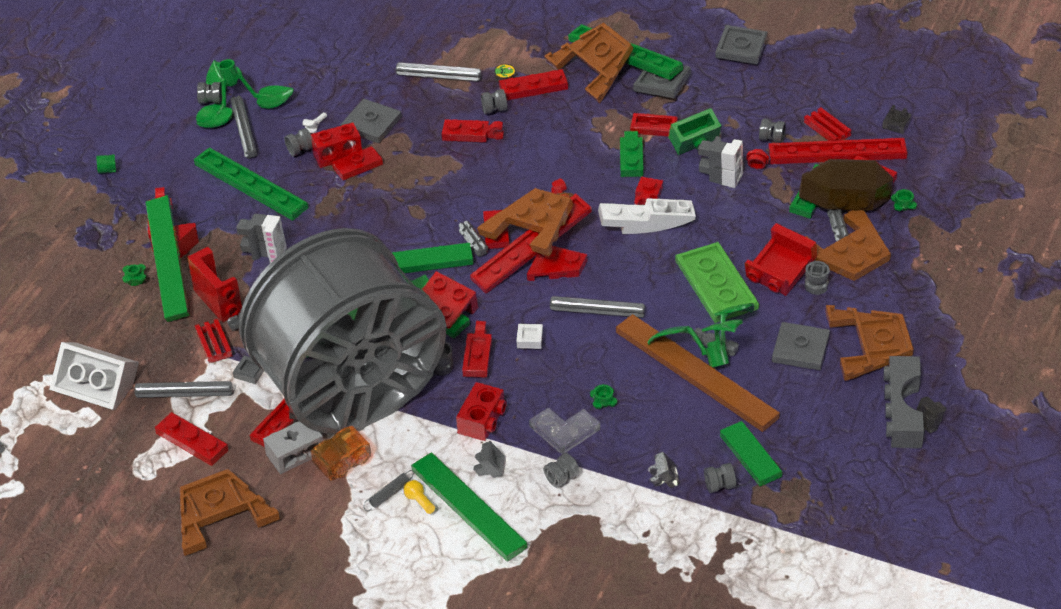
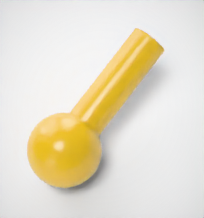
[403,480,435,514]

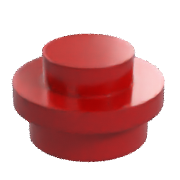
[746,149,769,169]

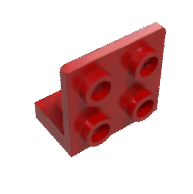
[422,271,478,329]

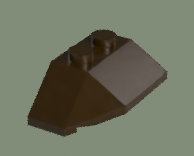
[799,159,894,210]

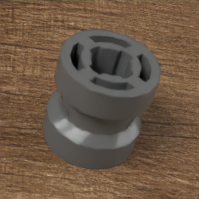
[197,82,222,104]
[481,89,507,115]
[759,118,786,143]
[284,128,312,157]
[805,261,830,295]
[434,342,454,376]
[543,453,579,488]
[704,463,736,493]

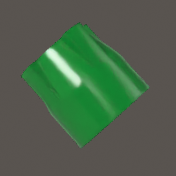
[96,154,116,174]

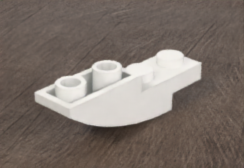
[598,199,696,234]

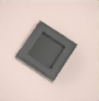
[233,355,264,384]

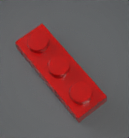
[499,69,568,100]
[155,412,229,466]

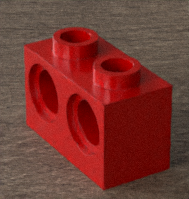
[311,122,362,168]
[456,382,507,441]

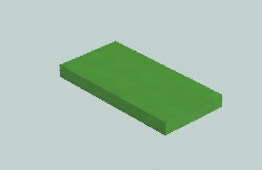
[675,242,759,323]

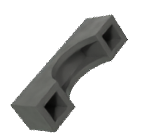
[883,356,924,448]

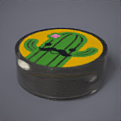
[494,64,516,83]

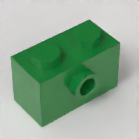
[668,108,721,155]

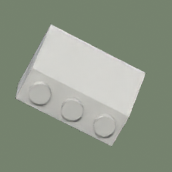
[49,342,139,410]

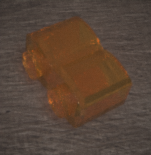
[311,426,371,481]

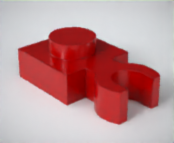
[634,177,663,205]

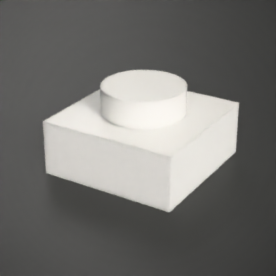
[517,324,543,349]

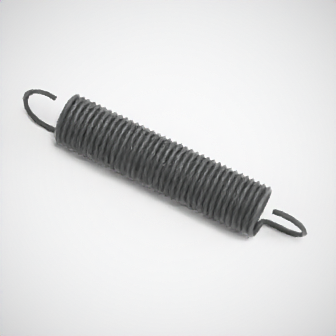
[363,470,414,511]

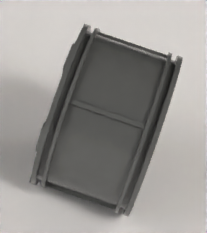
[239,228,446,435]

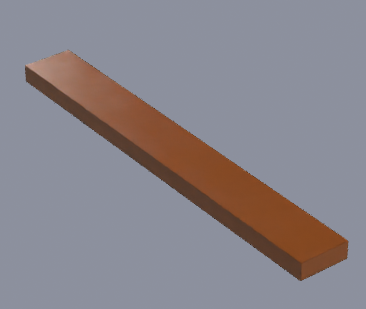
[616,314,780,432]

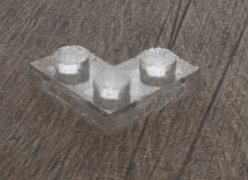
[529,408,600,454]

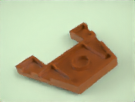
[544,22,633,103]
[477,188,573,256]
[806,210,891,281]
[825,305,913,381]
[180,469,280,556]

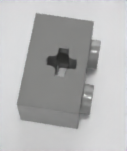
[263,421,325,474]

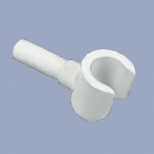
[303,112,327,133]

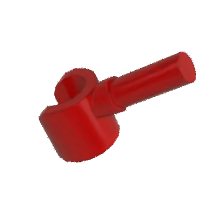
[551,178,567,196]

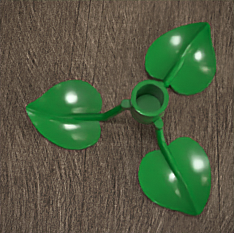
[196,59,294,128]
[648,303,754,367]

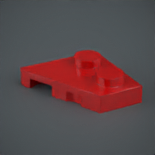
[527,246,587,281]

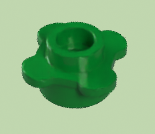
[891,189,917,211]
[122,264,146,286]
[590,384,617,409]

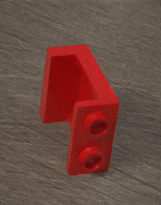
[745,223,817,296]
[187,247,242,323]

